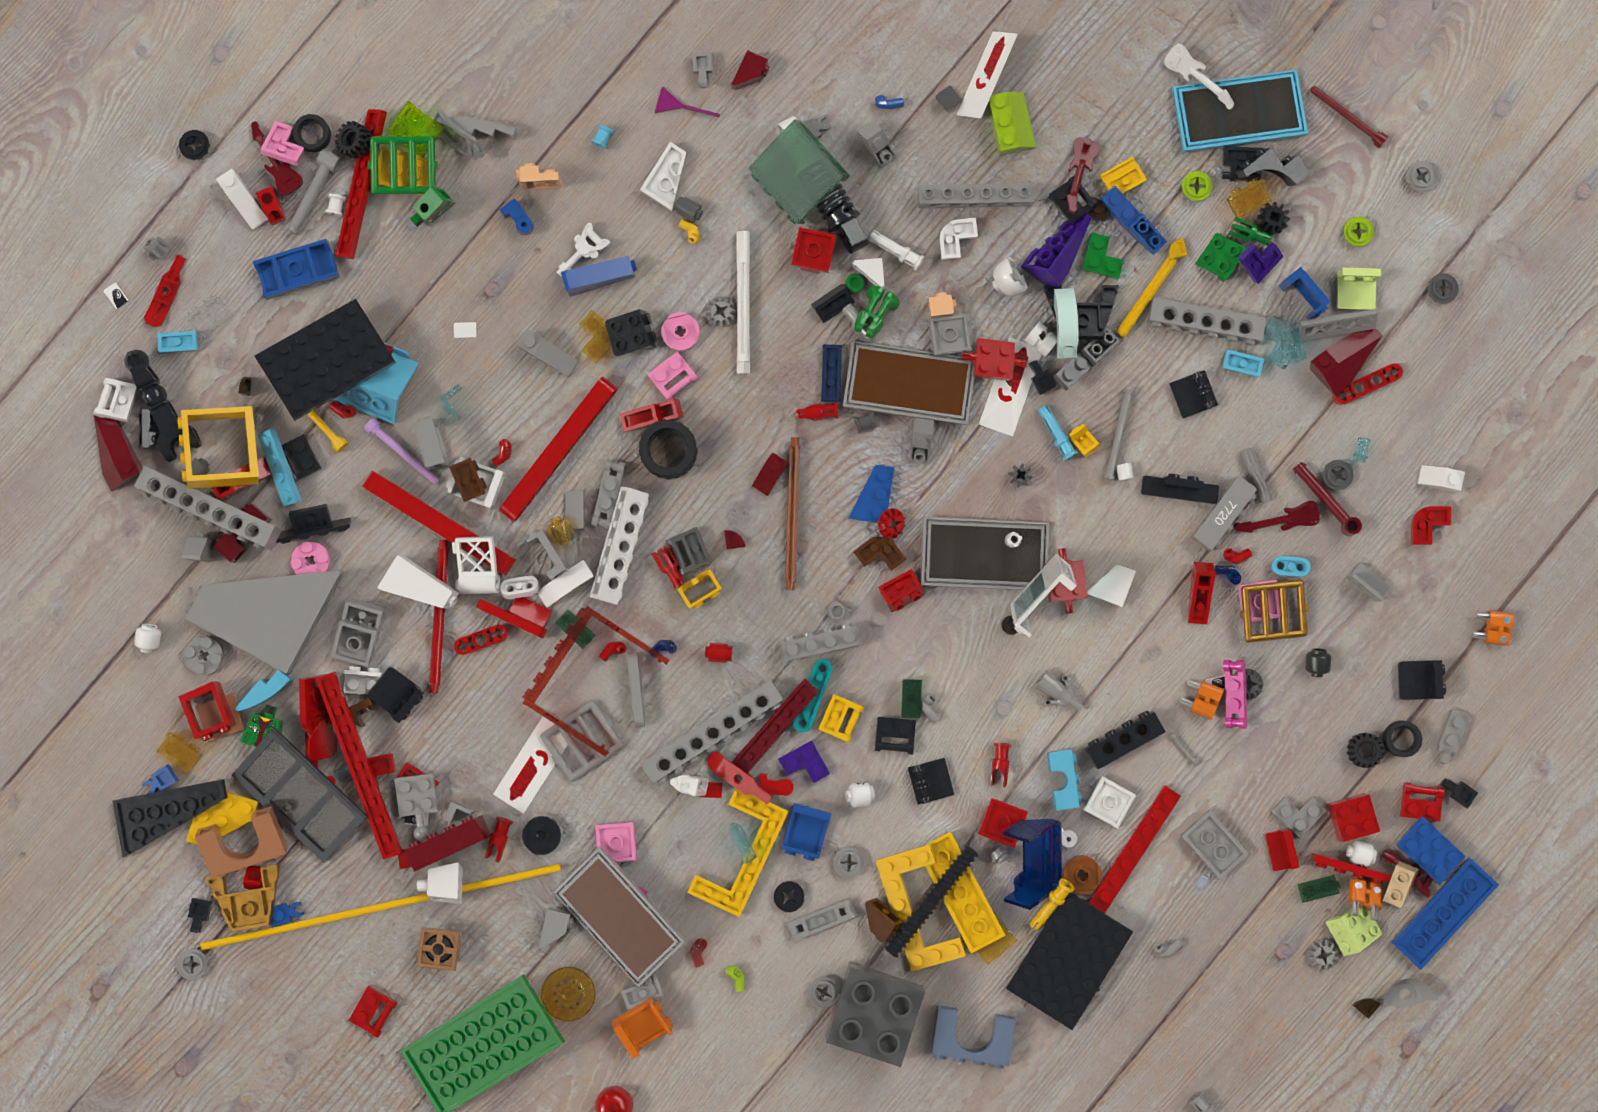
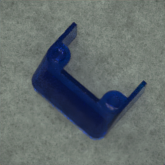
[1003,818,1062,910]

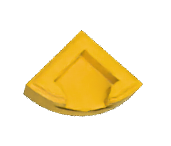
[1169,238,1188,260]

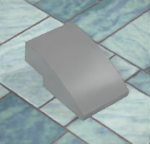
[331,598,387,667]

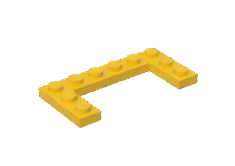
[687,788,789,917]
[876,844,967,972]

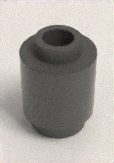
[674,196,703,222]
[185,458,210,482]

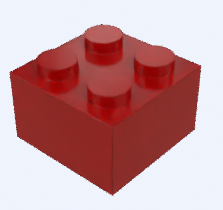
[1327,793,1380,842]

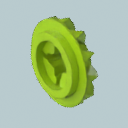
[1181,171,1212,202]
[1343,216,1374,247]

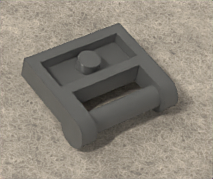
[666,527,712,576]

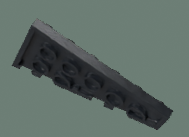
[113,779,228,858]

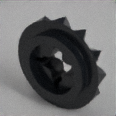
[179,130,210,161]
[774,881,804,912]

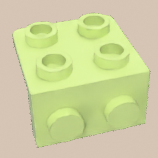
[1325,906,1382,956]

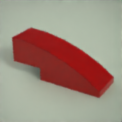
[620,399,684,432]

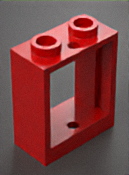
[178,681,236,741]

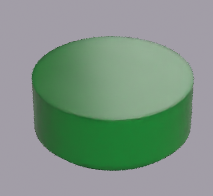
[846,273,865,293]

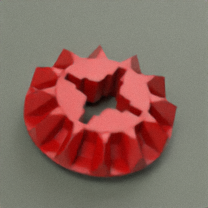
[878,508,906,539]

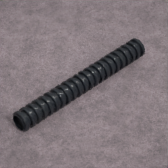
[884,845,979,958]

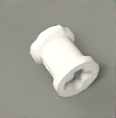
[325,193,346,217]

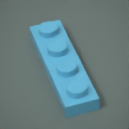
[257,428,301,507]

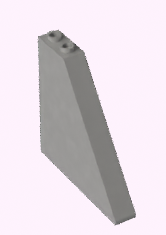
[185,570,345,674]

